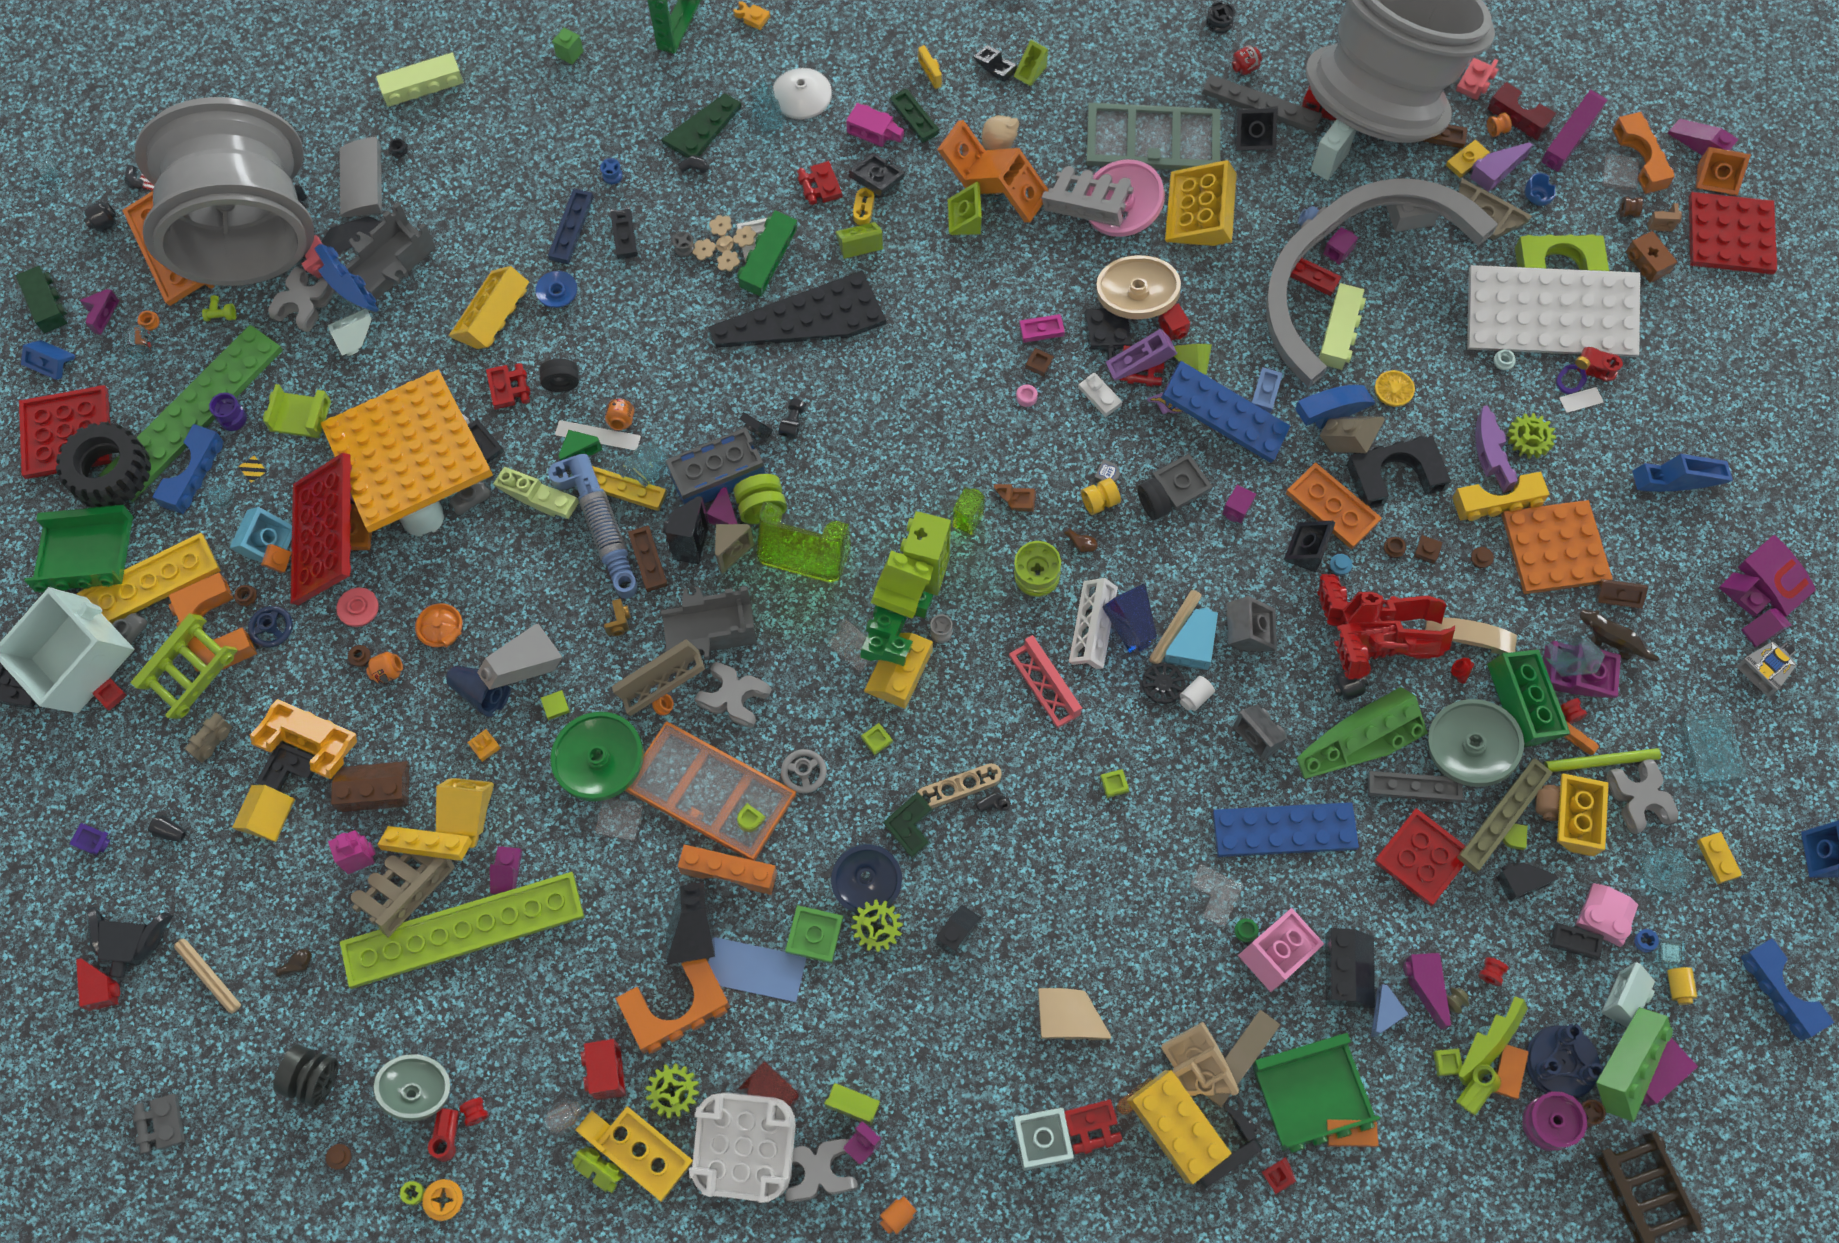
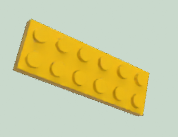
[77,533,221,624]

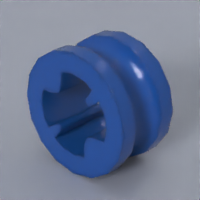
[1634,929,1659,953]

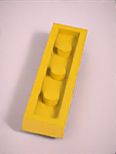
[592,466,667,511]
[377,826,472,861]

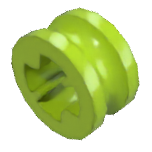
[400,1181,425,1205]

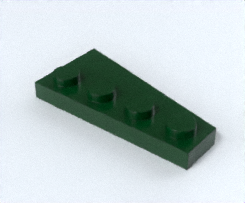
[662,93,742,158]

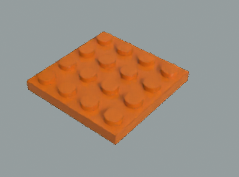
[1501,500,1613,594]

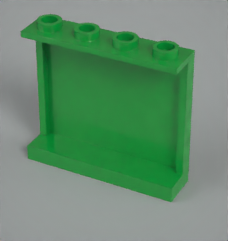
[24,505,133,593]
[1252,1033,1380,1153]

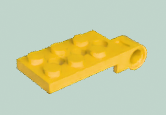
[575,1106,693,1202]

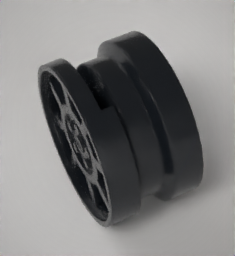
[1206,1,1235,34]

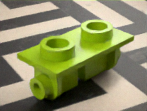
[572,1146,625,1193]

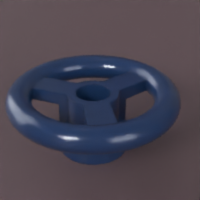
[248,606,293,648]

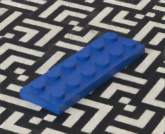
[1161,361,1290,463]
[1212,802,1359,857]

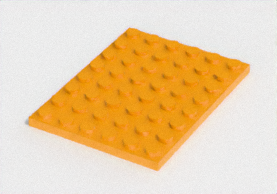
[320,369,493,533]

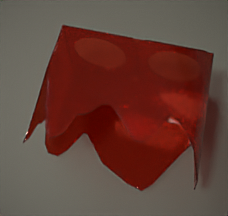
[737,1061,799,1107]

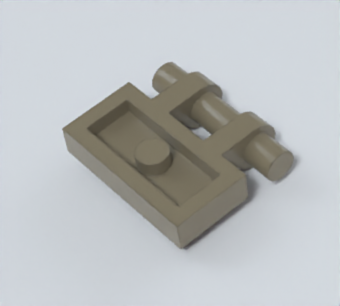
[184,712,232,763]

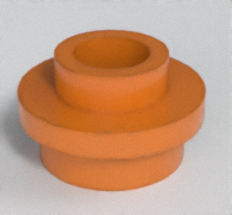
[138,311,160,331]
[652,694,674,716]

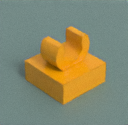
[467,729,501,762]

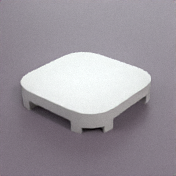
[689,1093,796,1203]

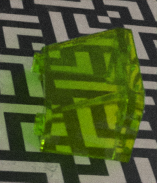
[757,502,851,582]

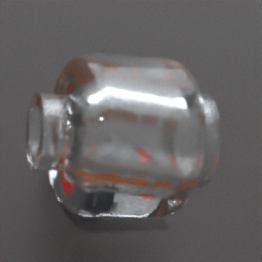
[544,1098,583,1136]

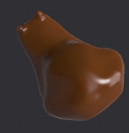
[1064,528,1098,553]

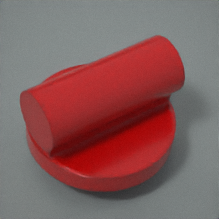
[1451,658,1474,684]

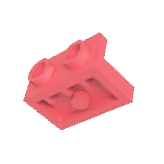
[1456,58,1499,100]

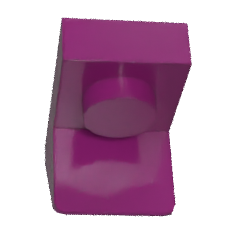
[80,289,119,335]
[1719,572,1771,617]
[489,846,522,895]
[843,1121,881,1164]

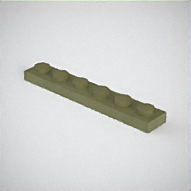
[1457,758,1553,873]

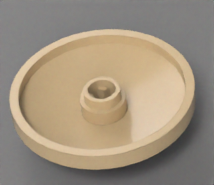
[1097,255,1181,319]

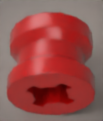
[1560,698,1588,724]
[1478,957,1509,986]
[459,1097,489,1127]

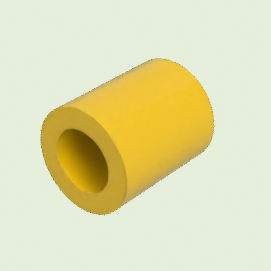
[1667,967,1698,1005]

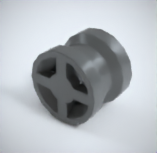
[673,231,695,258]

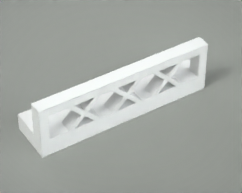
[1069,578,1118,669]

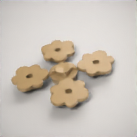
[693,215,756,271]

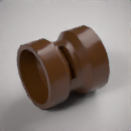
[1580,1099,1606,1128]

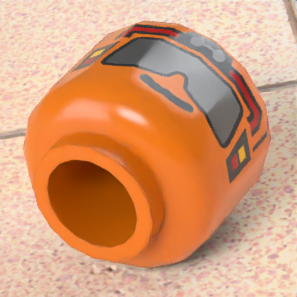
[366,651,403,684]

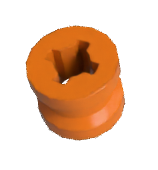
[1487,113,1512,137]

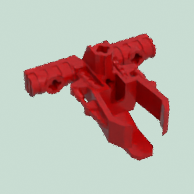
[1317,574,1455,679]

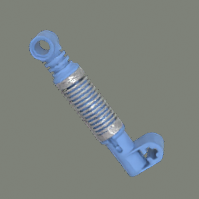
[548,454,638,599]

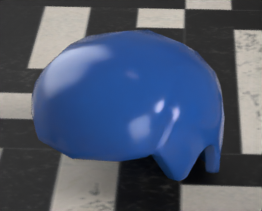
[1524,173,1556,206]

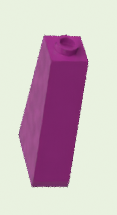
[1541,89,1608,172]

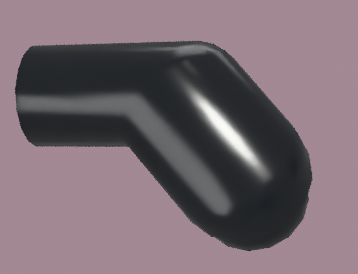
[678,155,709,173]

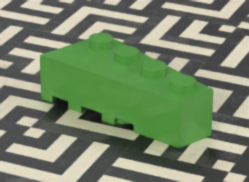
[1596,1007,1673,1122]

